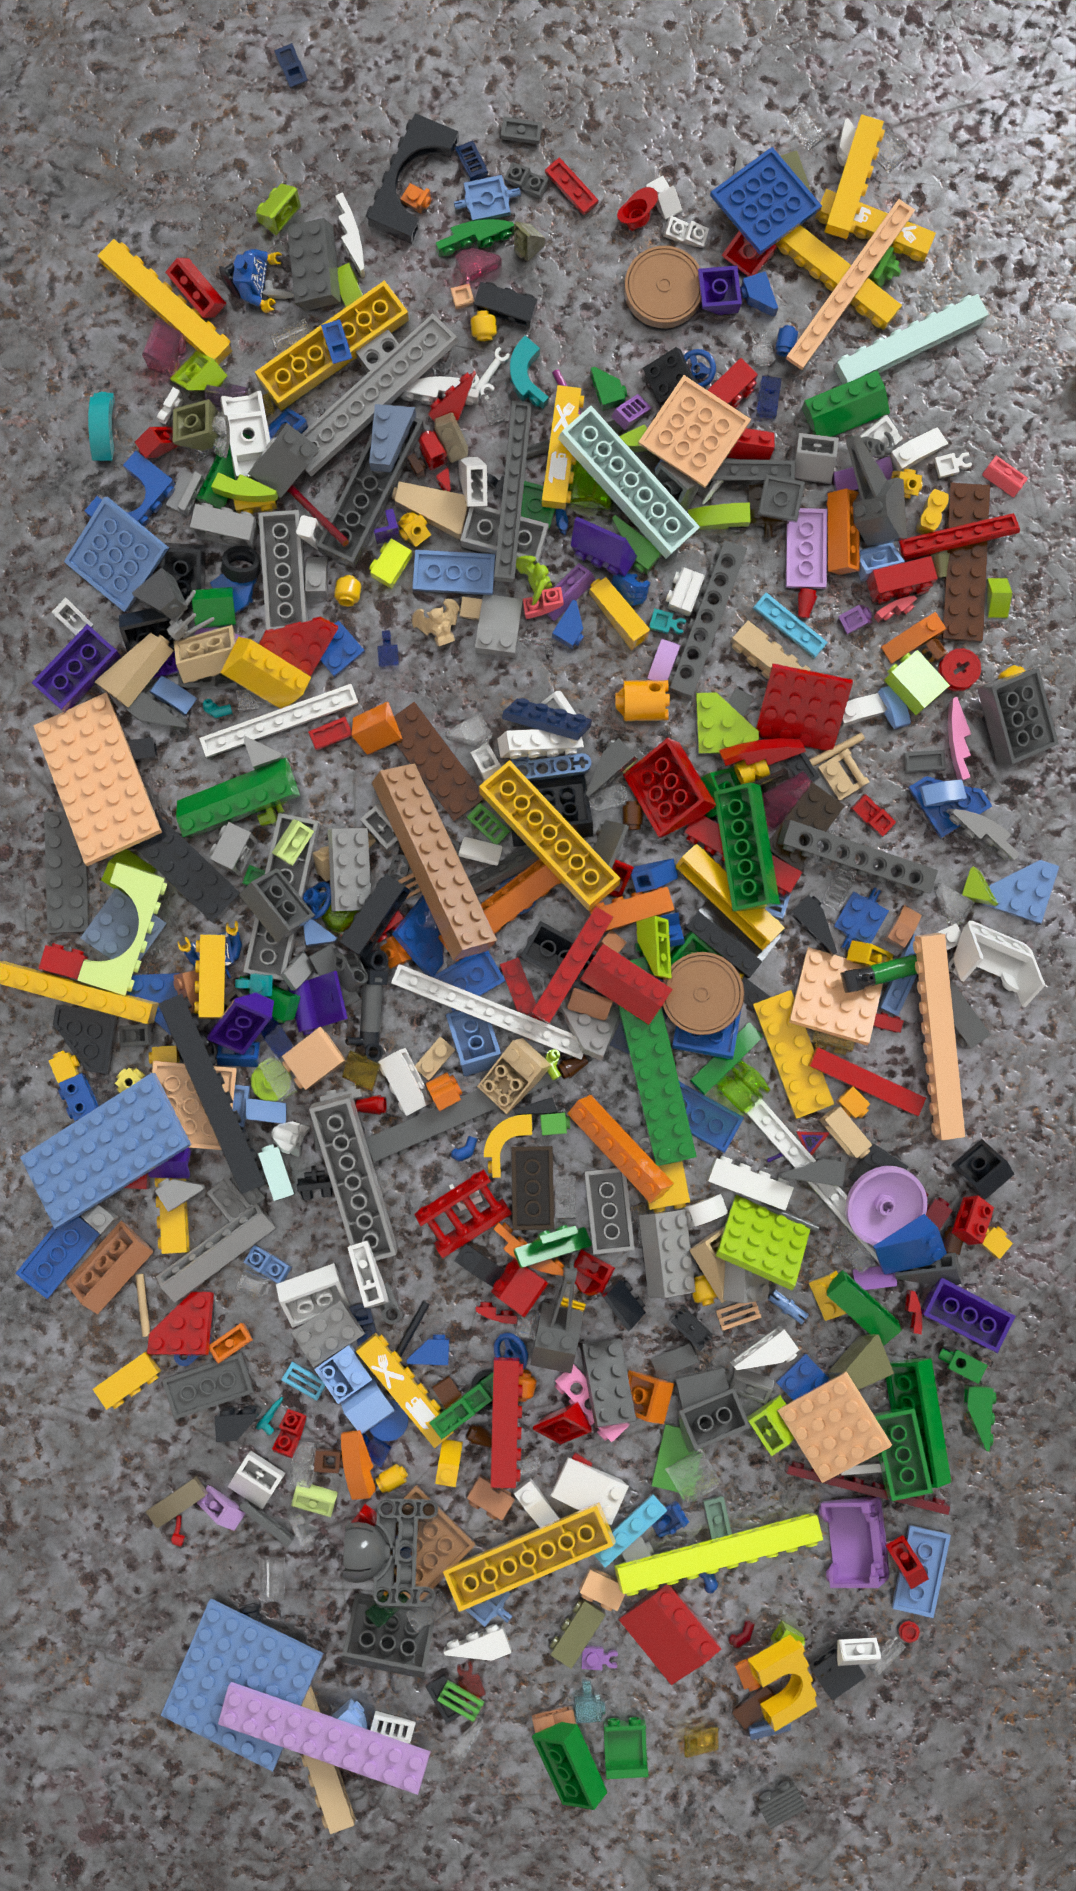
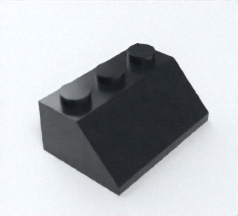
[119,608,183,653]

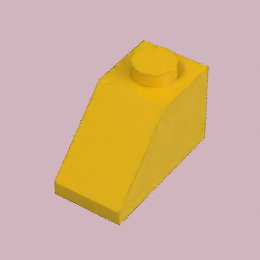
[846,940,894,966]
[435,1439,463,1487]

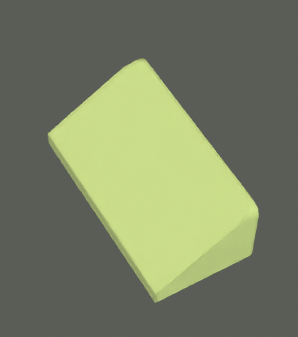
[272,819,314,866]
[291,1481,338,1517]

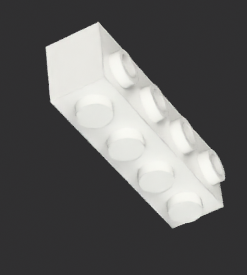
[497,729,584,759]

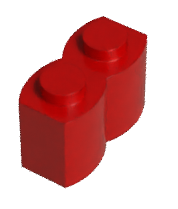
[418,431,447,471]

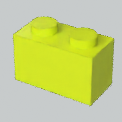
[369,538,412,589]

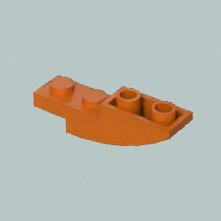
[493,1222,565,1276]

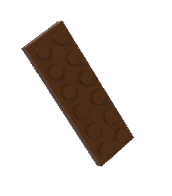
[394,702,485,822]

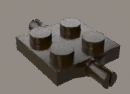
[749,483,789,539]

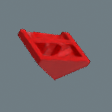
[574,1250,615,1296]

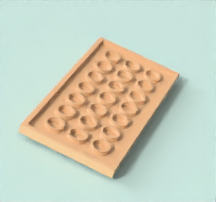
[33,692,162,866]

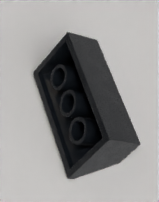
[520,921,597,993]

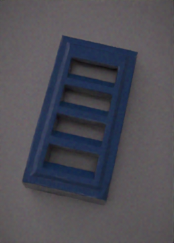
[455,140,488,182]

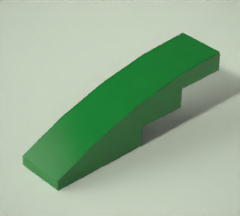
[690,1022,763,1095]
[429,1371,494,1440]

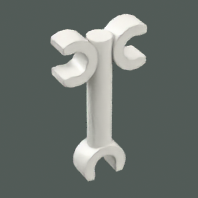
[471,347,510,401]

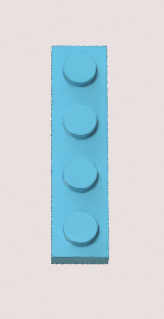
[593,1494,667,1568]

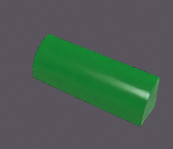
[195,432,252,509]
[827,1270,902,1346]

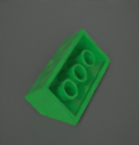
[802,370,890,437]
[532,1722,607,1810]

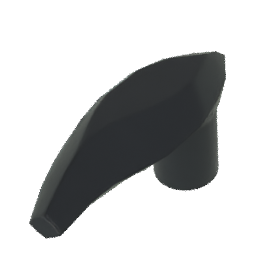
[219,263,241,299]

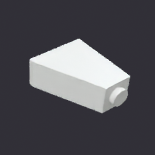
[458,457,487,507]

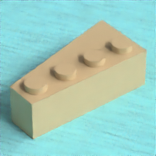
[730,620,811,679]

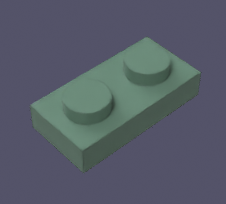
[702,1496,732,1539]

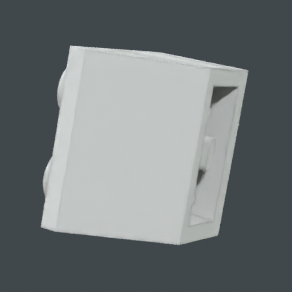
[228,1451,285,1509]

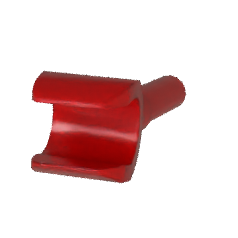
[171,1515,185,1547]

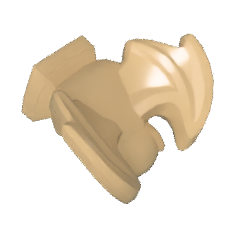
[412,599,460,646]

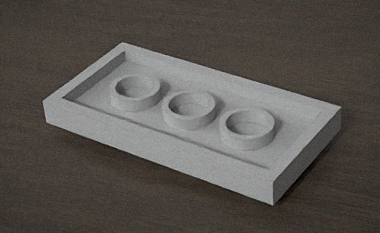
[328,828,371,911]

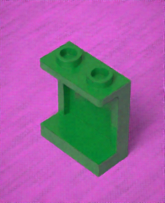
[603,1717,649,1779]

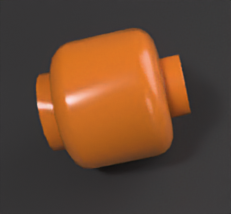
[518,1369,537,1402]

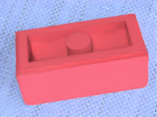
[982,456,1028,497]

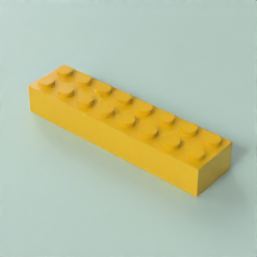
[255,280,409,411]
[479,760,620,911]
[443,1502,616,1612]

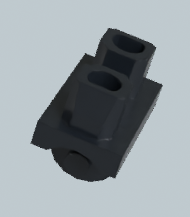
[297,1165,333,1200]

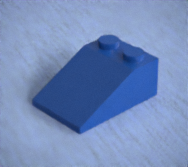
[873,1214,947,1274]

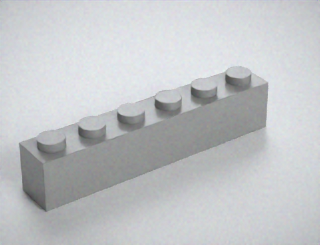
[156,1202,275,1303]

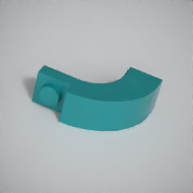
[510,336,549,409]
[88,392,115,461]

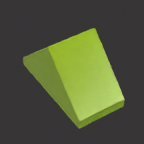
[987,578,1012,618]
[962,866,998,906]

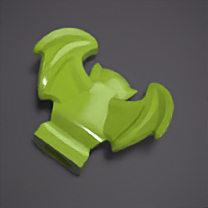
[516,555,552,605]

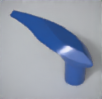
[556,509,568,535]

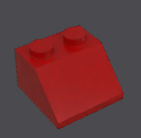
[491,1258,548,1317]

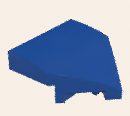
[210,574,257,615]

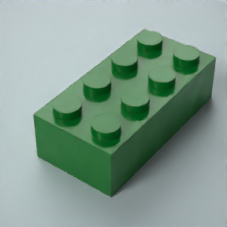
[873,1407,933,1501]

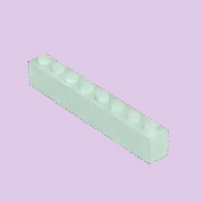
[835,294,989,384]

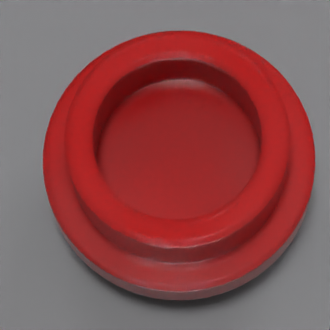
[898,1621,920,1643]

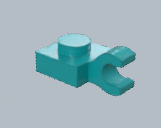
[235,973,273,996]

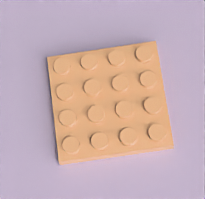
[638,375,751,488]
[789,947,883,1046]
[152,1061,237,1150]
[777,1371,892,1483]

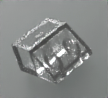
[665,1449,722,1506]

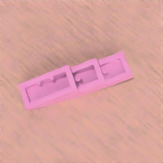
[948,697,971,782]

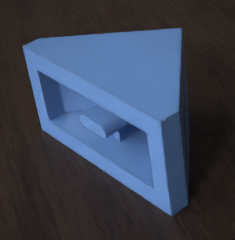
[303,919,339,947]

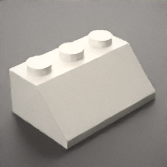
[276,1263,351,1328]

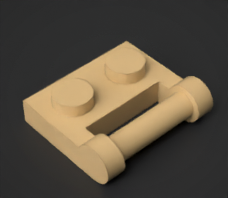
[817,748,870,801]

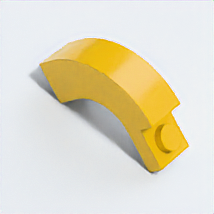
[484,1114,532,1178]

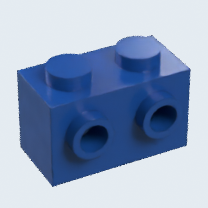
[58,1073,99,1121]

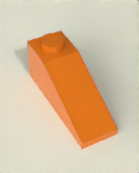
[881,612,946,664]

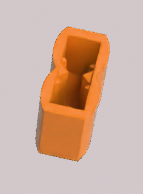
[425,1072,463,1111]

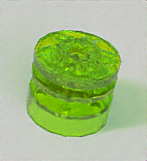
[716,1060,771,1115]

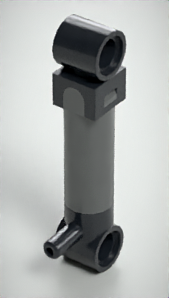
[345,950,388,1063]

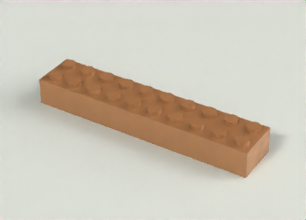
[372,763,497,960]

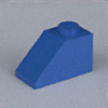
[740,271,778,317]
[552,599,584,649]
[407,1334,450,1365]

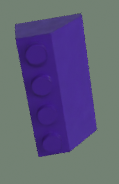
[921,1277,1016,1353]

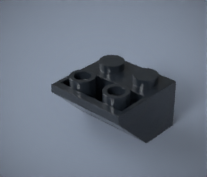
[214,1405,262,1442]

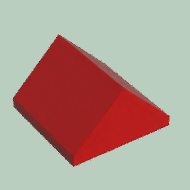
[533,1402,592,1445]

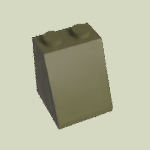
[827,1334,894,1390]

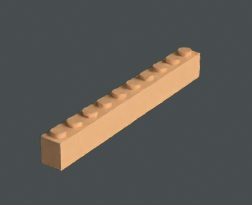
[913,933,965,1140]

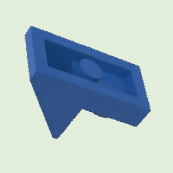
[658,913,685,947]

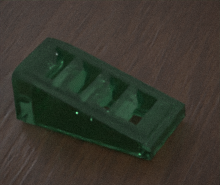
[365,1593,409,1628]

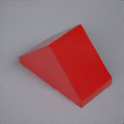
[610,859,634,898]

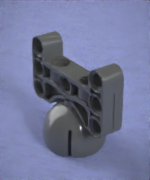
[343,1499,438,1609]

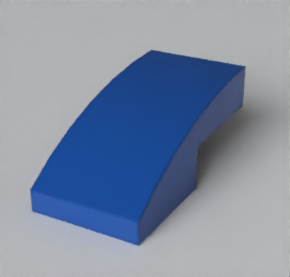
[321,320,352,364]

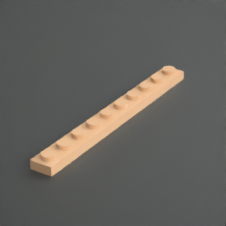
[786,199,915,370]

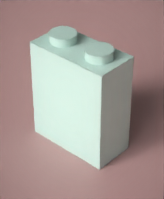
[258,1144,294,1201]

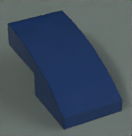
[274,43,308,88]
[349,1304,377,1346]

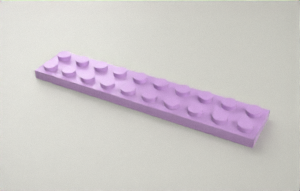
[218,1682,431,1795]

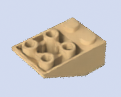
[477,1038,552,1114]
[689,1226,726,1303]

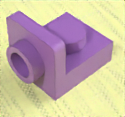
[838,605,873,634]

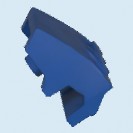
[611,573,650,606]
[652,1501,689,1538]

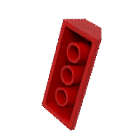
[580,944,673,1025]

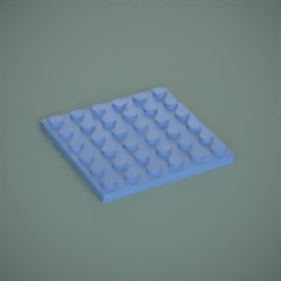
[161,1599,324,1771]

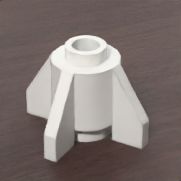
[271,1121,310,1157]

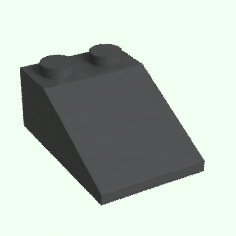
[248,423,319,498]

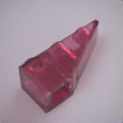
[762,772,812,829]

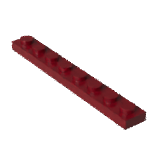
[784,1461,950,1515]

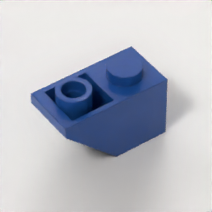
[631,858,678,893]

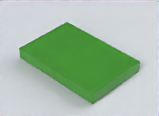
[651,1424,703,1496]

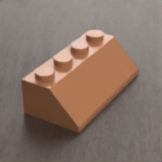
[66,1220,153,1314]

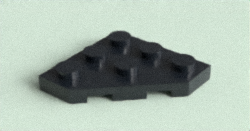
[53,1005,118,1074]

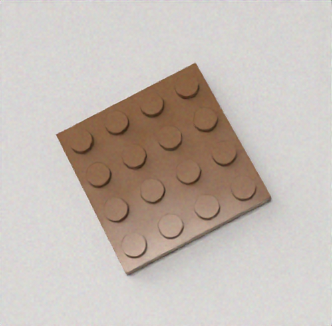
[387,1484,475,1601]

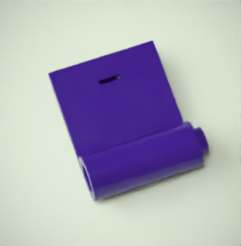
[288,971,348,1036]

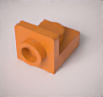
[400,183,432,214]

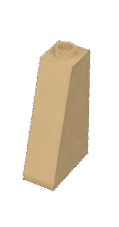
[392,482,469,540]
[95,633,174,708]

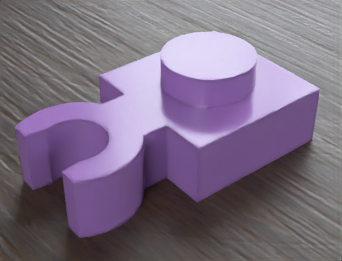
[581,1646,618,1670]

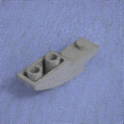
[946,808,1020,860]

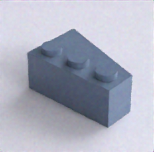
[369,404,416,472]

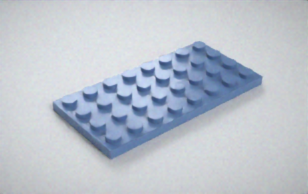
[20,1073,191,1229]

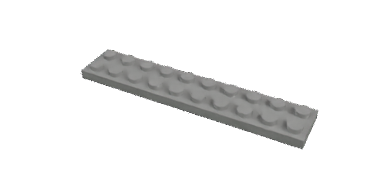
[302,313,459,477]

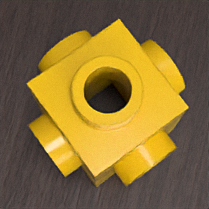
[891,469,923,499]
[397,512,431,547]

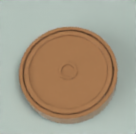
[624,246,701,328]
[663,952,744,1035]

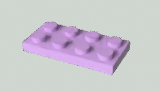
[786,508,827,589]

